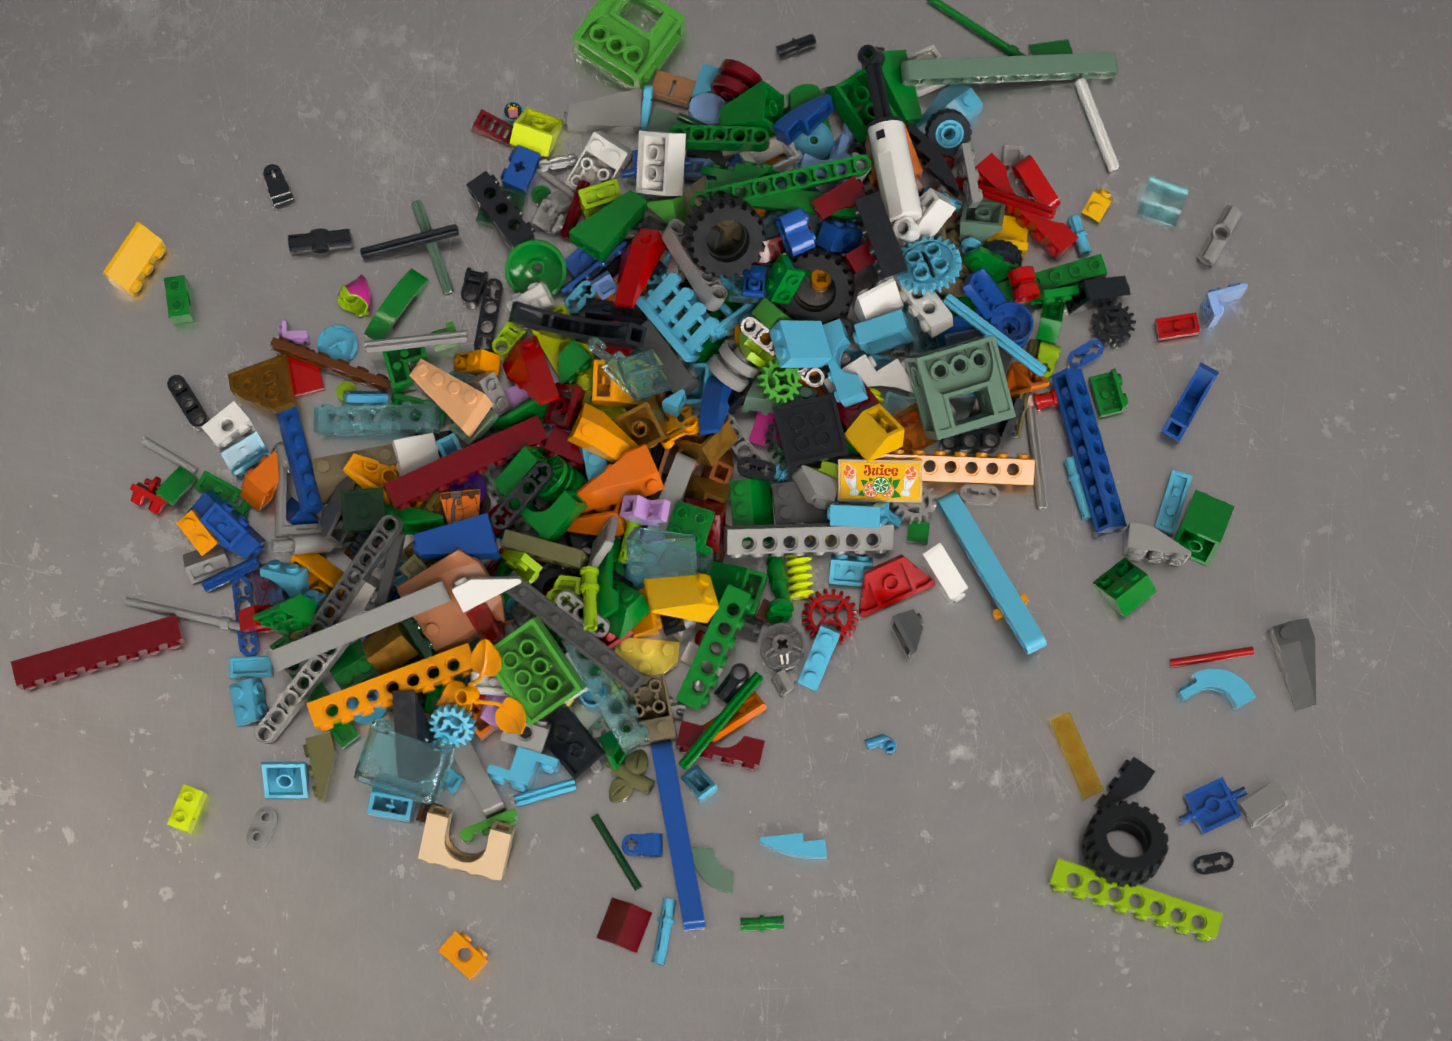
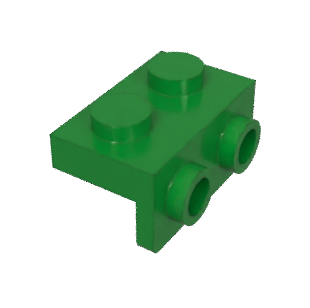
[765,254,805,304]
[1089,368,1128,418]

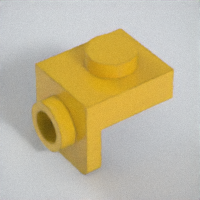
[1082,188,1114,222]

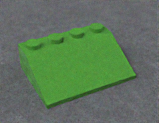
[494,616,587,726]

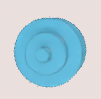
[767,463,790,483]

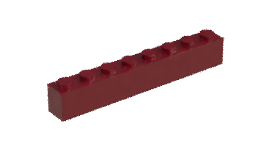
[383,415,548,511]
[11,615,186,691]

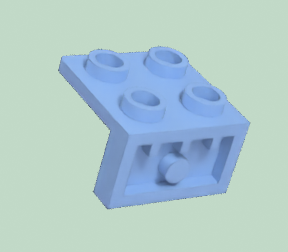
[1200,282,1248,328]

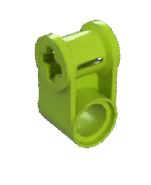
[492,320,528,361]
[1036,341,1061,381]

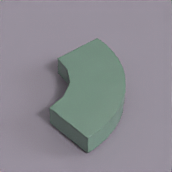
[692,847,734,894]

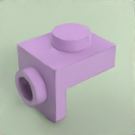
[278,320,310,346]

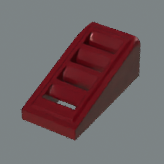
[471,109,513,146]

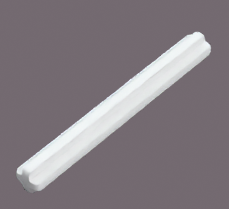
[1075,78,1119,172]

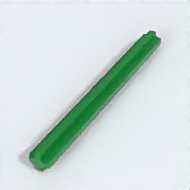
[678,672,763,770]

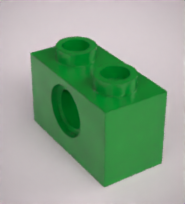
[164,275,194,324]

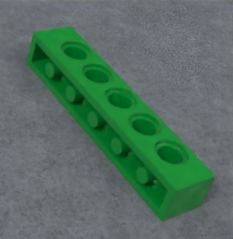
[675,583,755,710]

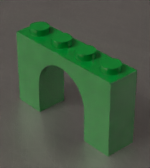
[493,446,588,542]

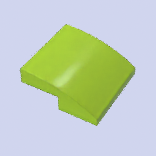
[578,179,622,220]

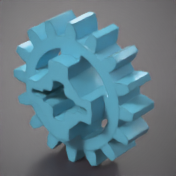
[429,702,477,747]

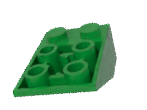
[703,560,768,619]

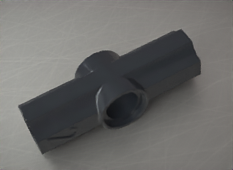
[288,228,352,254]

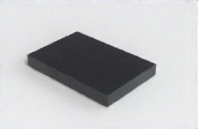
[545,704,605,780]

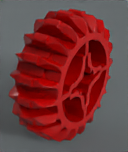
[801,589,858,643]

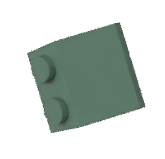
[959,199,1006,243]

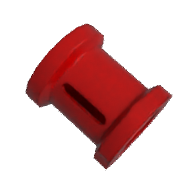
[1033,389,1058,411]

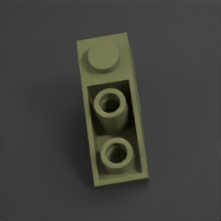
[303,732,338,803]

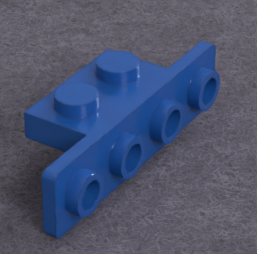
[558,241,627,294]

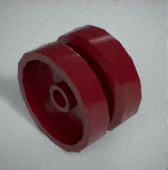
[710,59,762,103]

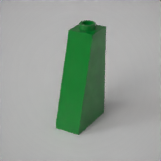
[870,50,923,128]
[569,190,648,263]

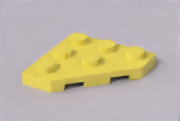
[610,638,680,701]

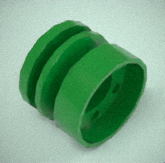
[531,456,588,505]

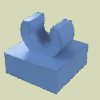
[590,271,617,300]

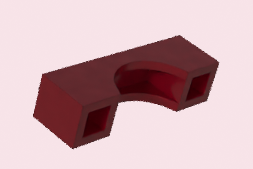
[676,721,765,770]

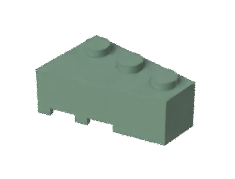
[742,371,818,415]

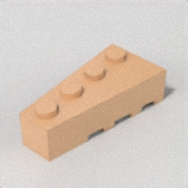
[409,359,493,438]

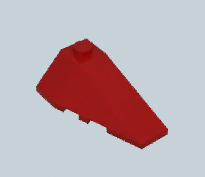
[614,228,666,308]
[502,335,560,405]

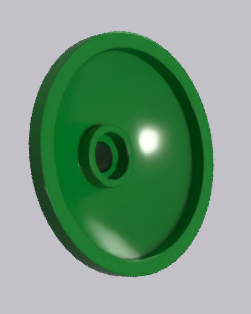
[505,239,567,296]

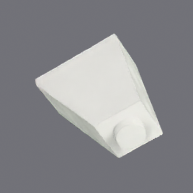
[920,543,968,603]

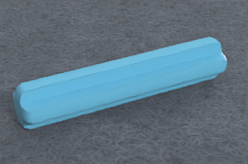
[514,778,576,806]

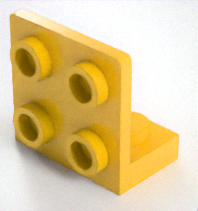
[985,215,1028,259]

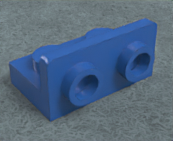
[199,500,252,549]

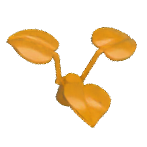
[436,639,526,735]

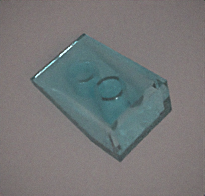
[626,527,697,579]

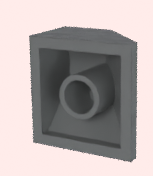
[890,609,925,661]

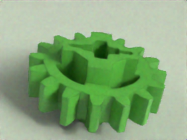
[757,358,802,404]

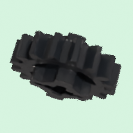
[1090,301,1136,347]

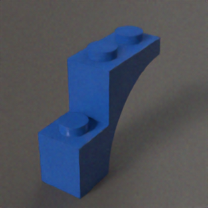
[1161,362,1219,442]

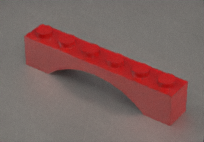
[975,153,1079,260]

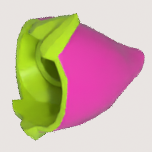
[337,275,371,316]

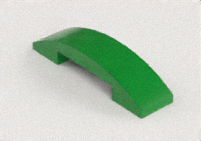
[364,268,429,340]
[596,539,620,619]

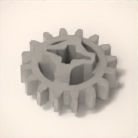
[891,482,937,524]

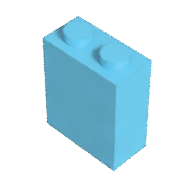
[769,320,832,368]

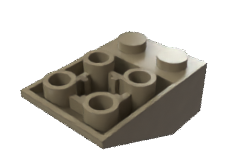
[623,674,678,747]

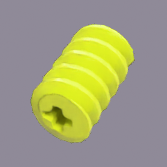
[785,555,814,600]

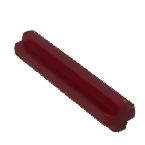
[560,180,590,239]

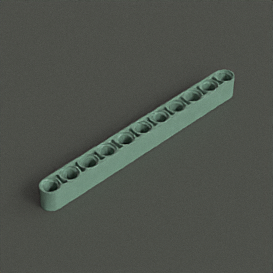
[900,52,1119,86]

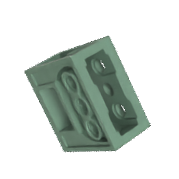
[904,335,1016,440]

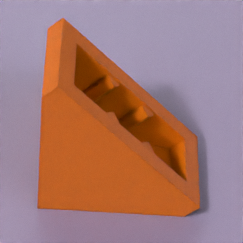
[1006,361,1049,396]

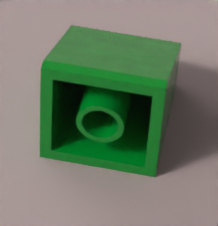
[719,81,785,140]
[1173,490,1235,566]

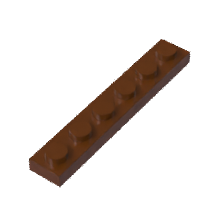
[270,337,391,393]

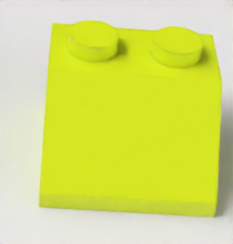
[509,107,563,157]

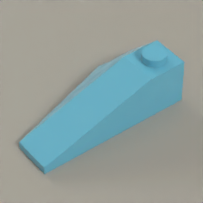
[911,84,983,154]

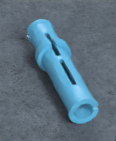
[1064,456,1091,520]
[652,898,676,965]

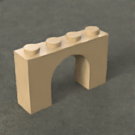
[418,804,515,880]

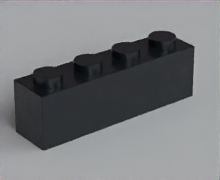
[853,191,908,281]

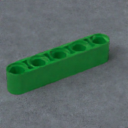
[669,124,770,152]

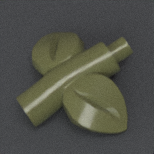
[605,749,655,803]

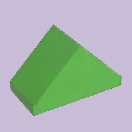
[647,196,687,226]
[751,297,794,329]

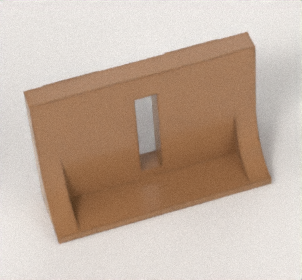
[652,70,696,108]

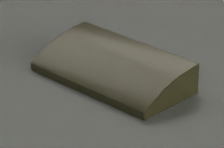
[500,529,589,572]

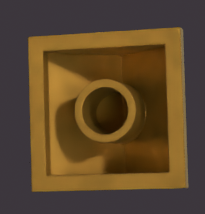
[362,622,420,675]

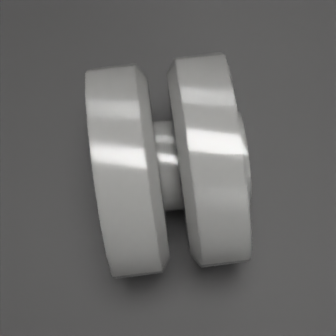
[707,340,760,392]

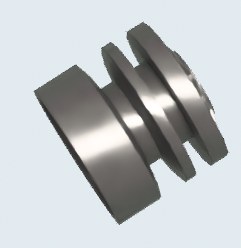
[760,623,805,672]

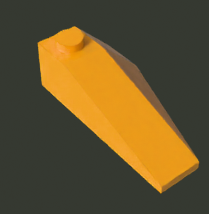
[567,403,638,464]
[342,453,424,509]

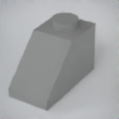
[792,464,838,510]

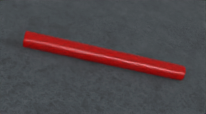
[1169,646,1254,667]

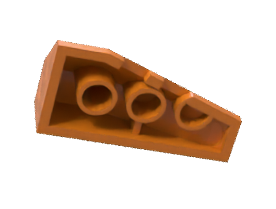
[576,443,665,512]

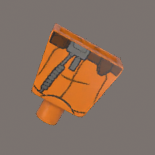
[440,489,480,525]

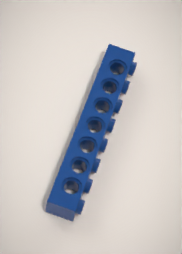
[1051,368,1127,533]

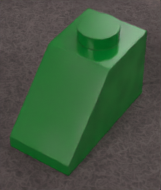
[1036,301,1065,343]

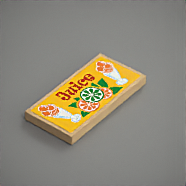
[838,459,923,503]

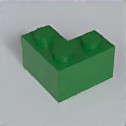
[382,347,429,394]

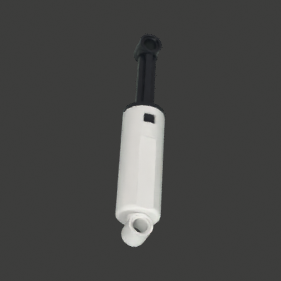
[858,44,922,242]

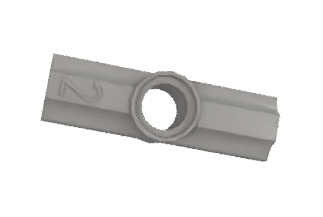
[1197,205,1243,266]

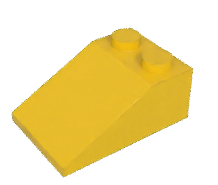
[643,572,719,623]

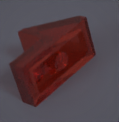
[466,602,505,645]

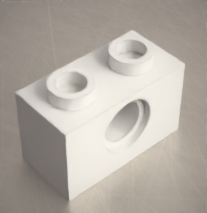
[202,401,253,450]

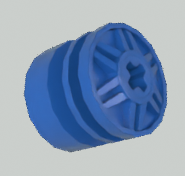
[988,302,1034,349]

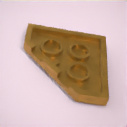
[228,353,296,413]

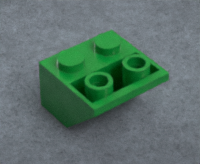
[1093,557,1157,617]
[252,594,317,635]

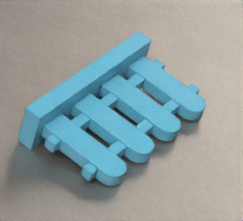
[636,273,719,362]

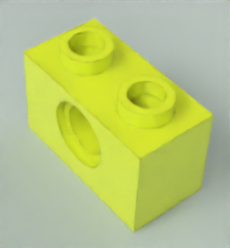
[167,784,208,835]

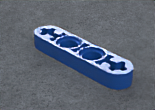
[232,576,260,657]

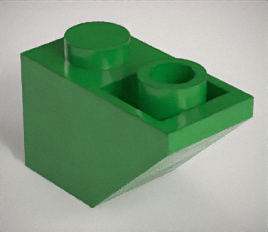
[559,340,592,385]

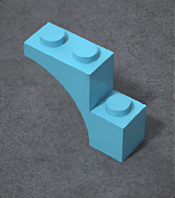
[260,560,329,626]

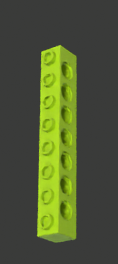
[1048,858,1223,942]

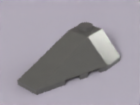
[1268,618,1316,711]

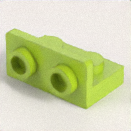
[500,549,543,585]

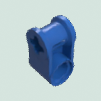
[622,833,663,857]

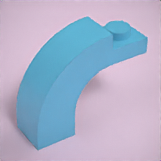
[1176,669,1256,710]

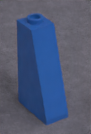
[184,490,266,559]
[412,513,501,560]

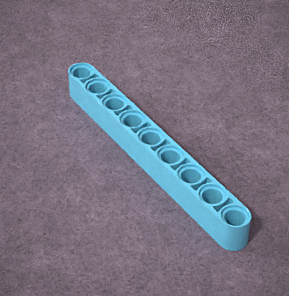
[936,490,1047,655]

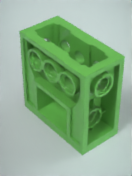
[572,0,686,92]

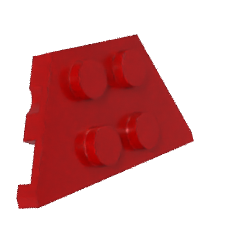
[859,554,935,617]

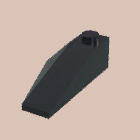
[392,690,443,778]

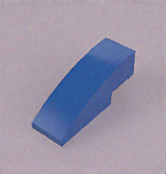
[772,94,835,146]
[699,377,732,435]

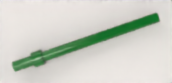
[927,0,1027,56]

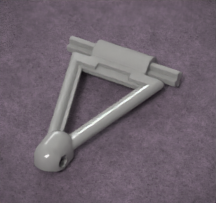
[269,441,350,555]

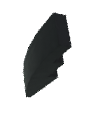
[907,123,960,198]

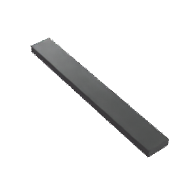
[504,571,646,695]

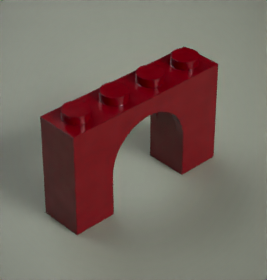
[809,176,898,275]

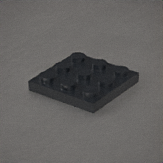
[772,393,849,469]

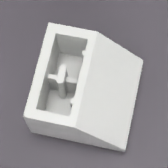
[853,278,903,322]

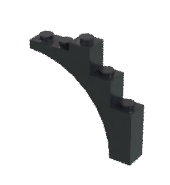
[508,301,647,350]

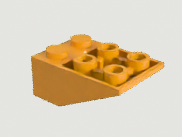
[592,360,657,408]

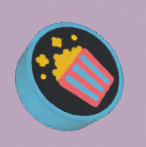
[503,101,523,123]

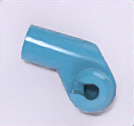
[865,734,897,753]

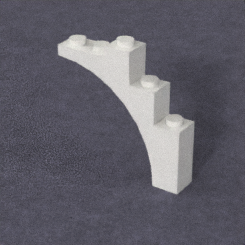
[824,353,957,421]

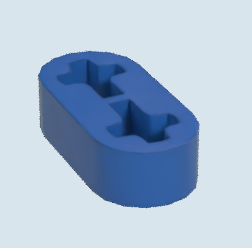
[1067,340,1104,369]

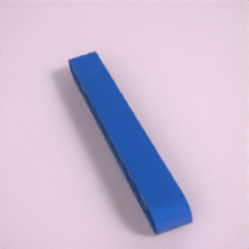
[650,740,706,931]

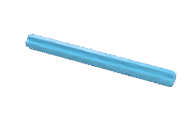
[943,294,1047,377]

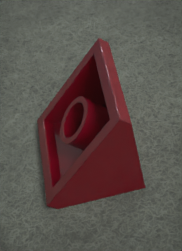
[543,383,585,431]
[596,897,652,954]

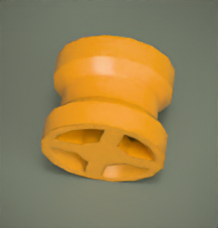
[811,269,832,292]

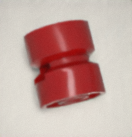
[1007,266,1041,303]

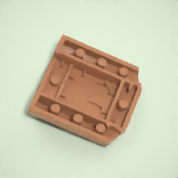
[397,548,506,654]

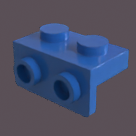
[963,267,1006,320]

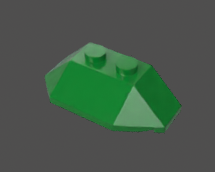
[489,382,559,434]

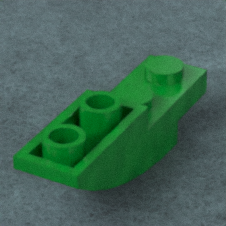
[701,161,780,186]

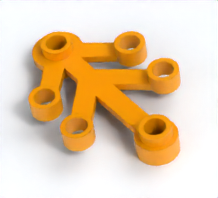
[649,406,699,449]

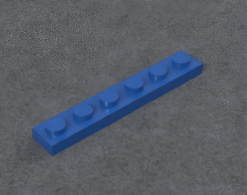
[276,407,323,513]

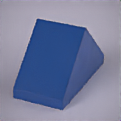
[286,497,319,525]

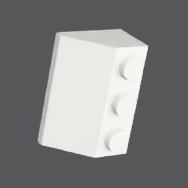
[636,131,686,196]

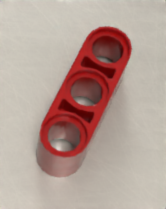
[1011,155,1061,208]

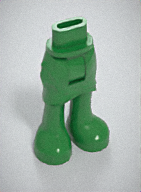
[766,553,794,624]

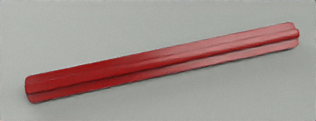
[955,176,1056,219]

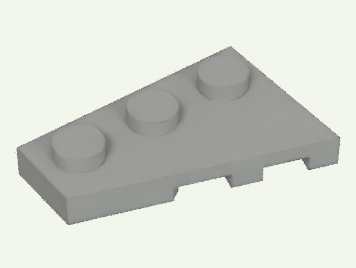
[954,143,983,209]

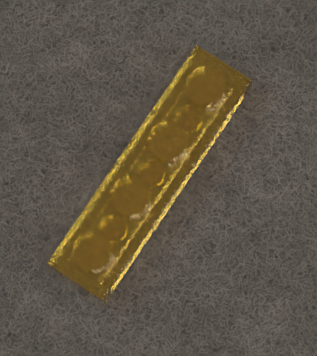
[1049,712,1104,800]

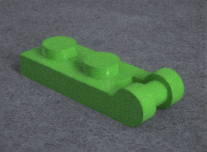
[460,808,519,843]

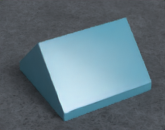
[261,762,309,799]

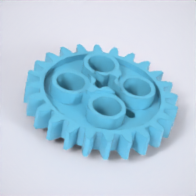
[896,235,962,295]

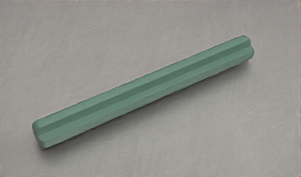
[411,200,454,295]

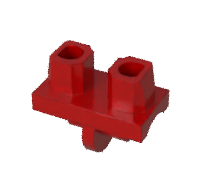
[130,476,169,514]

